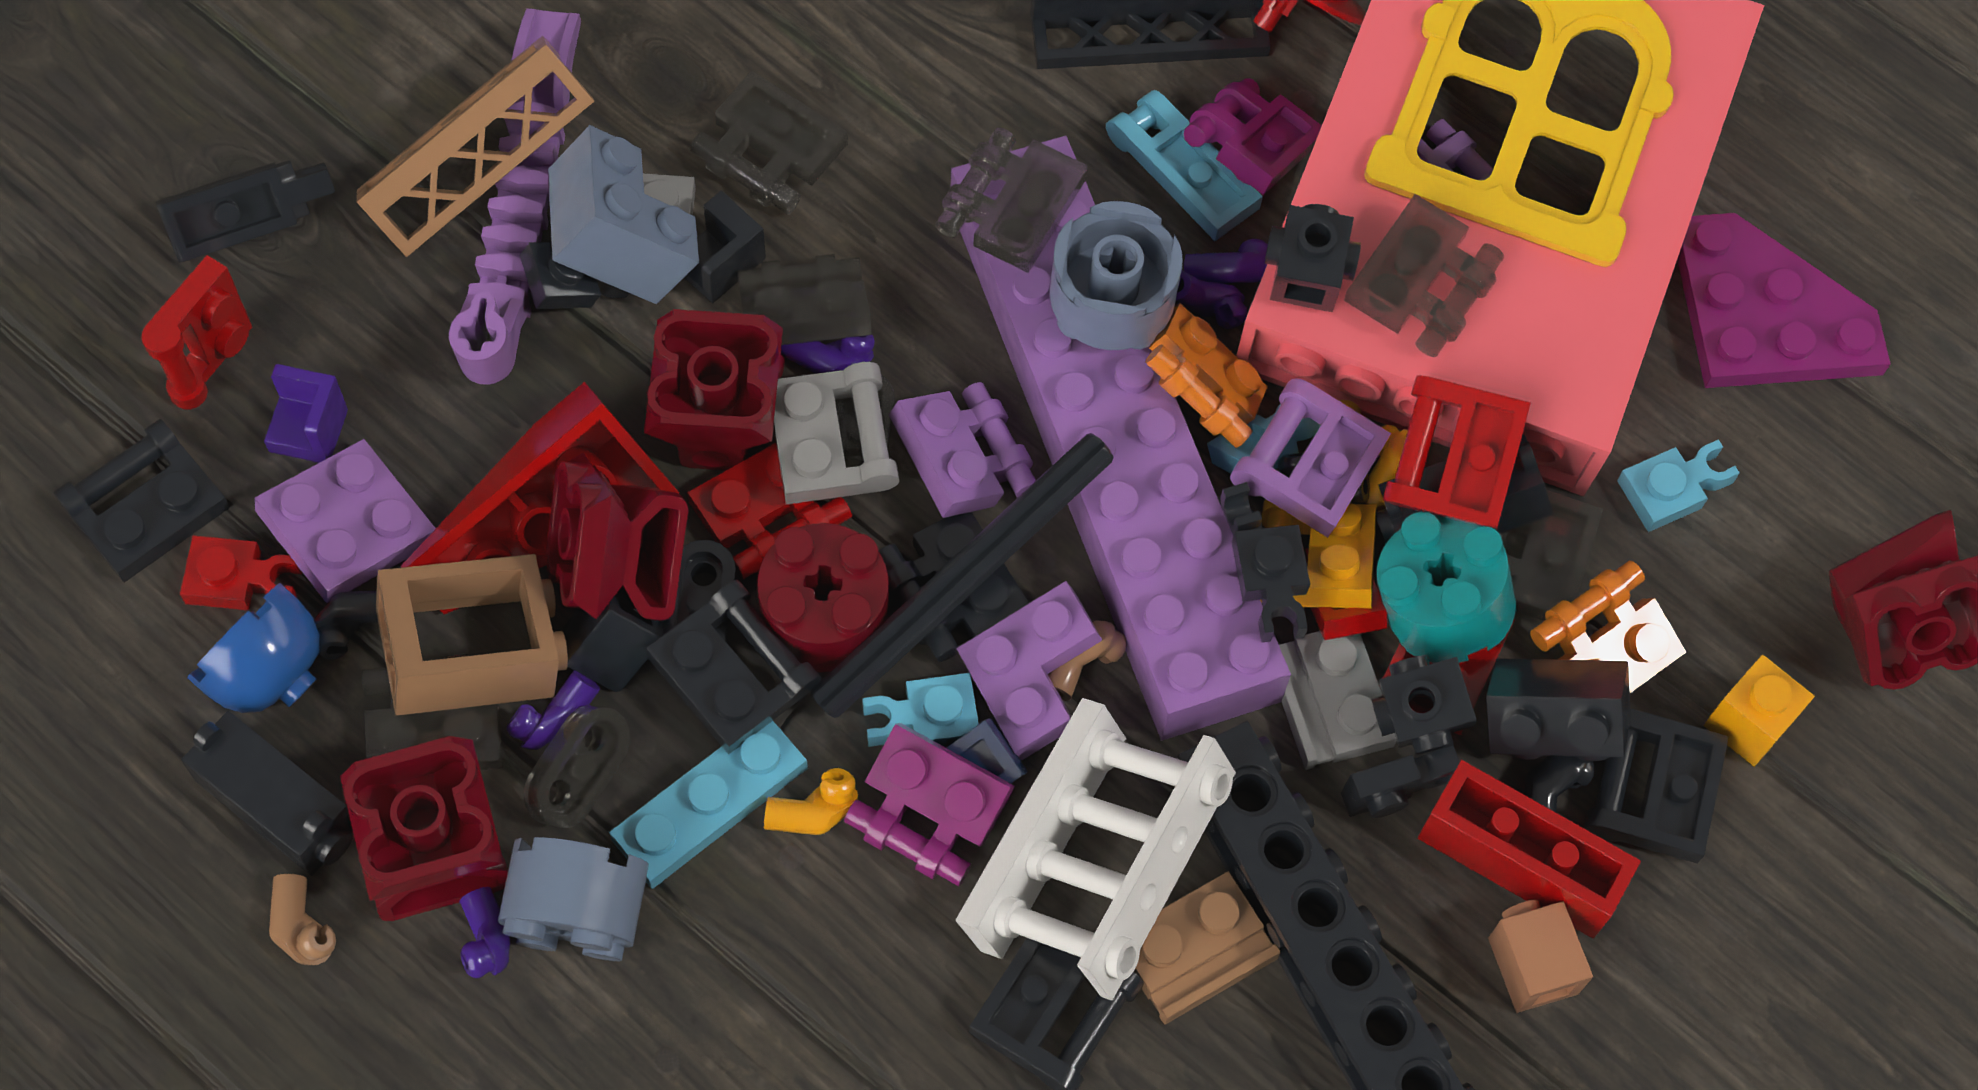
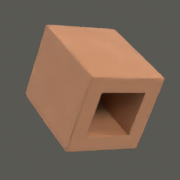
[1488,900,1593,1013]

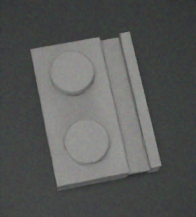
[1279,631,1396,770]

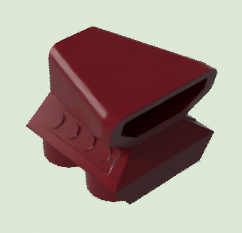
[644,309,785,471]
[546,453,688,620]
[1829,509,1978,690]
[340,736,509,921]

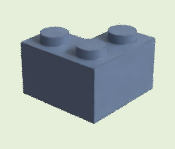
[548,125,699,304]

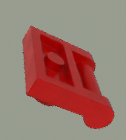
[141,255,252,410]
[1382,375,1531,530]

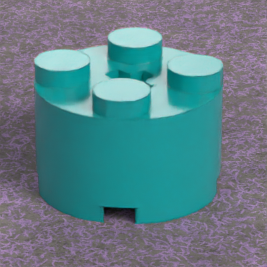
[1377,511,1516,663]

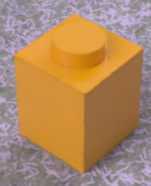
[1703,654,1815,767]

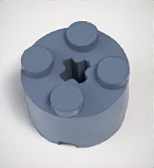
[1050,201,1183,350]
[498,837,649,961]

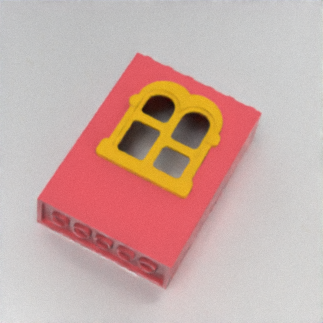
[1236,0,1764,497]

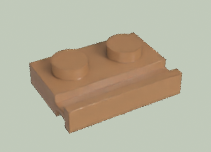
[1134,871,1281,1025]

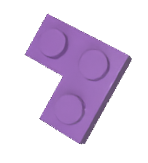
[957,581,1102,760]

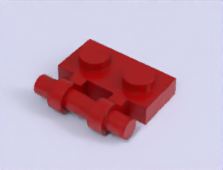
[688,443,852,580]

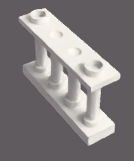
[955,698,1236,1000]

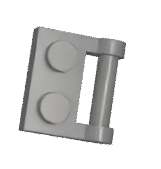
[774,362,899,504]

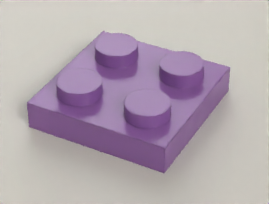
[255,439,436,603]

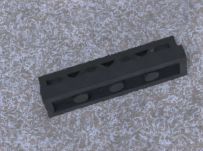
[1030,0,1271,69]

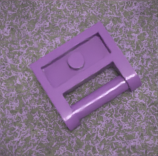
[1230,378,1391,538]

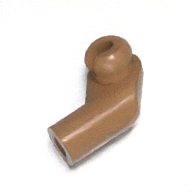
[1048,620,1127,701]
[269,874,336,965]

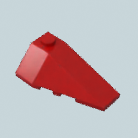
[400,382,679,615]

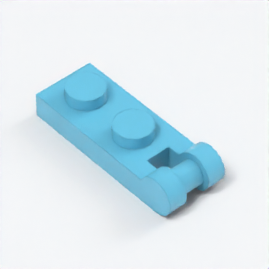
[1106,90,1263,241]

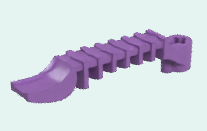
[449,8,581,384]

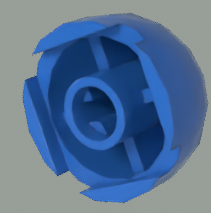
[187,583,320,713]

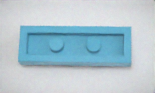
[609,721,808,889]

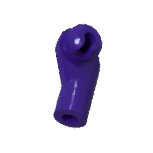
[1184,239,1268,284]
[1175,270,1248,329]
[780,326,875,374]
[506,670,600,750]
[459,887,510,979]

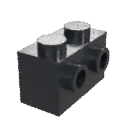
[1486,659,1631,761]

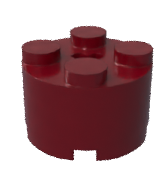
[758,523,888,672]

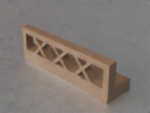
[357,35,594,257]

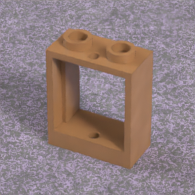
[376,554,568,716]

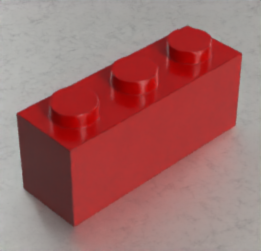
[1417,760,1641,939]

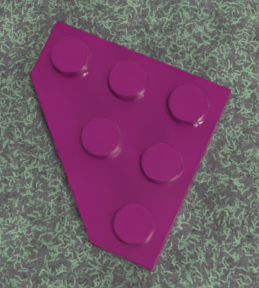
[1677,213,1891,388]

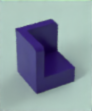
[264,364,348,463]

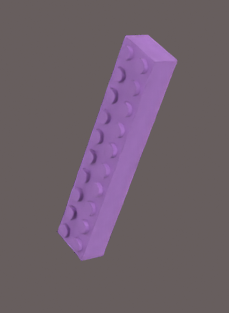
[950,136,1291,741]

